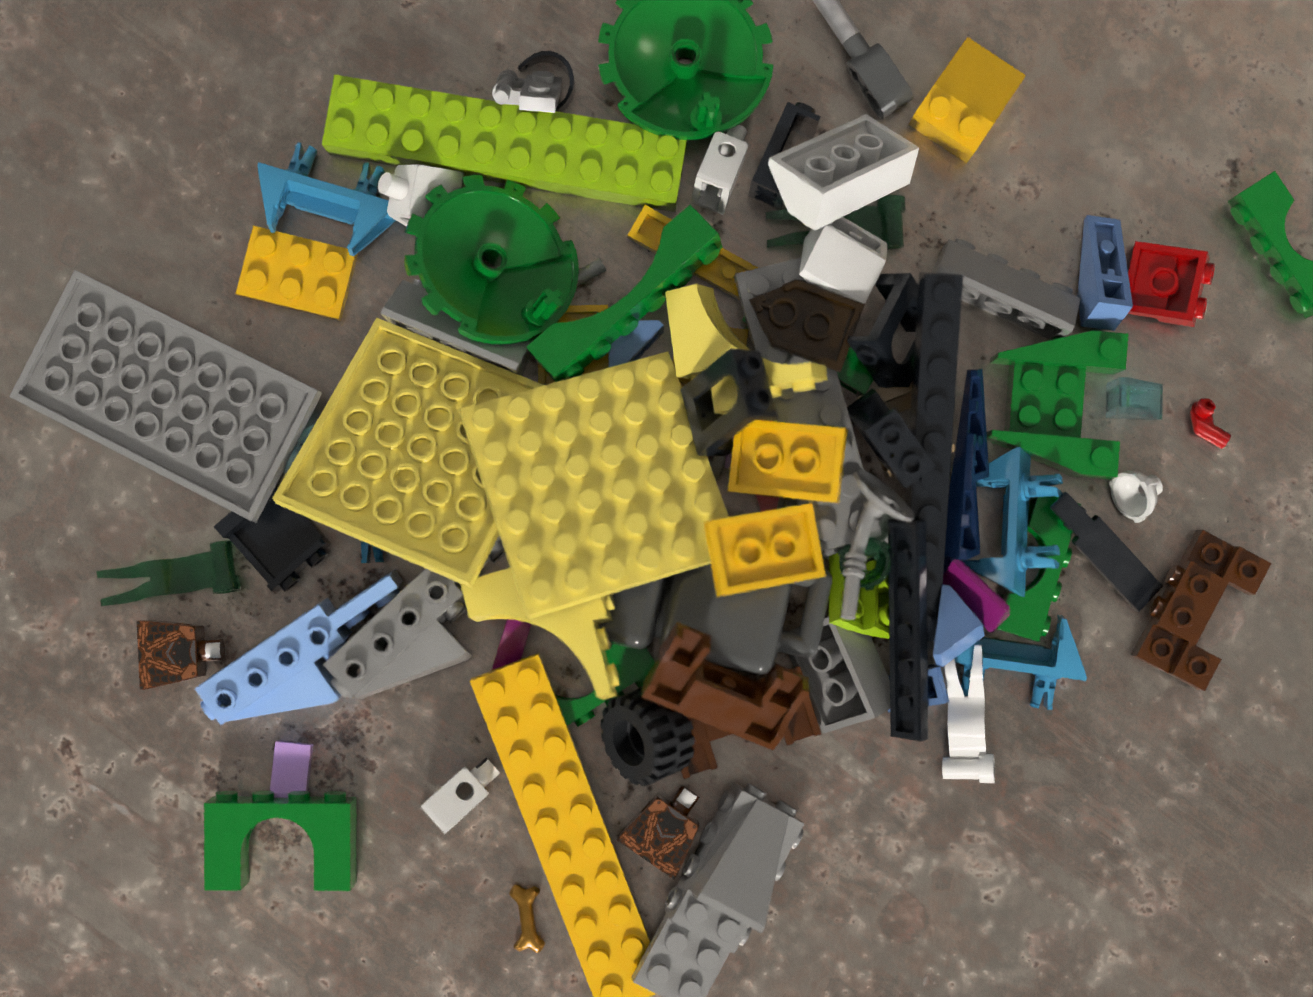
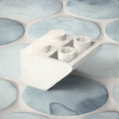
[799,217,887,304]

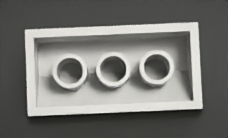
[768,114,919,231]

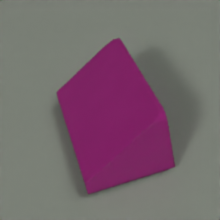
[943,559,1010,632]
[491,619,531,671]

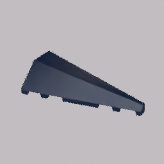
[945,369,989,560]

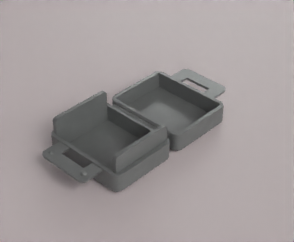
[598,564,833,676]

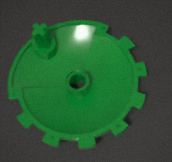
[598,0,773,140]
[404,175,579,345]

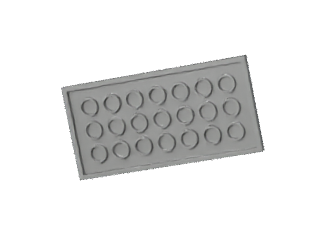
[9,270,322,523]

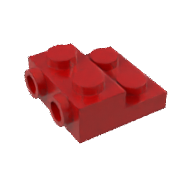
[1128,241,1215,327]

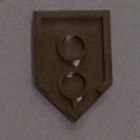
[749,279,865,372]

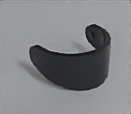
[518,51,575,112]

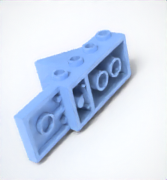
[195,569,403,725]

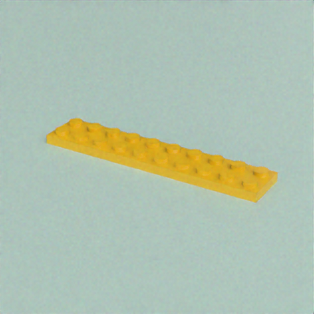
[470,653,656,997]

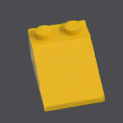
[908,37,1026,164]

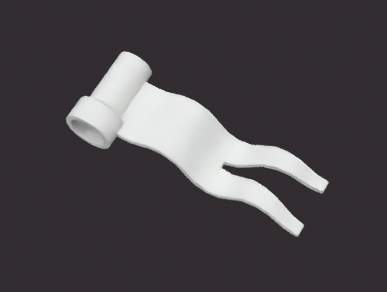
[942,645,995,783]

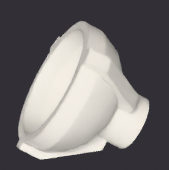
[1109,470,1163,523]

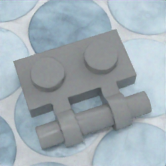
[492,70,562,113]

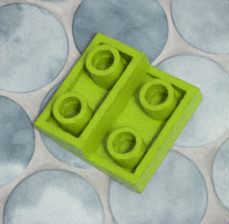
[829,552,889,639]

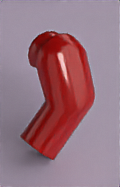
[1190,398,1231,449]

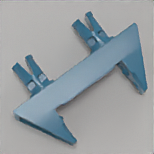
[257,142,396,256]
[962,447,1063,597]
[955,615,1087,710]

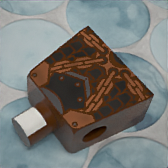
[137,620,225,690]
[617,785,700,879]

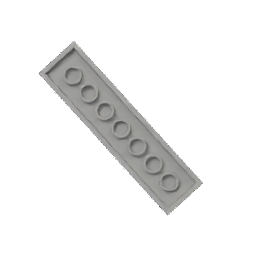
[734,258,882,552]

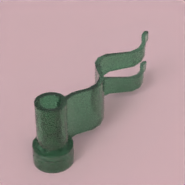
[765,195,906,249]
[96,540,242,607]

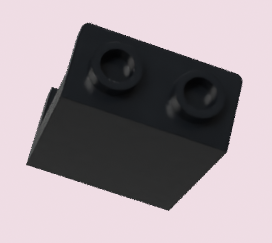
[214,483,331,592]

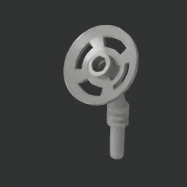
[841,469,915,620]

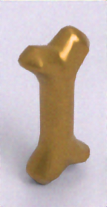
[509,884,545,953]

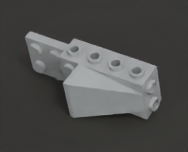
[323,535,506,699]
[631,782,804,997]

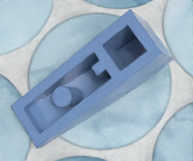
[1077,215,1133,331]

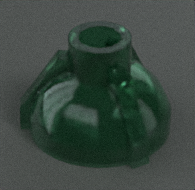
[837,537,891,591]

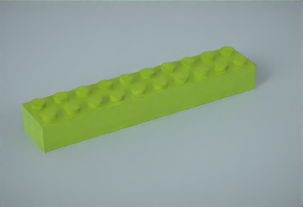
[322,74,687,212]

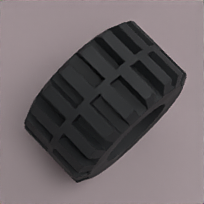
[600,688,695,786]

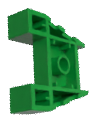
[987,330,1129,480]

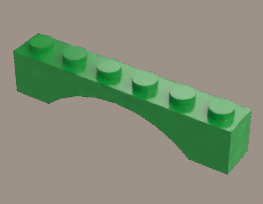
[526,205,723,382]

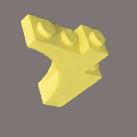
[665,284,828,414]
[460,568,620,700]

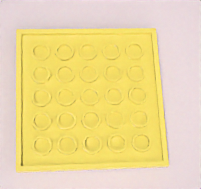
[272,317,544,588]
[460,351,729,619]

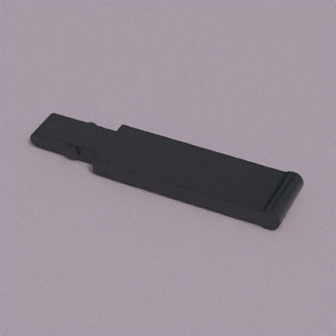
[1050,492,1163,612]

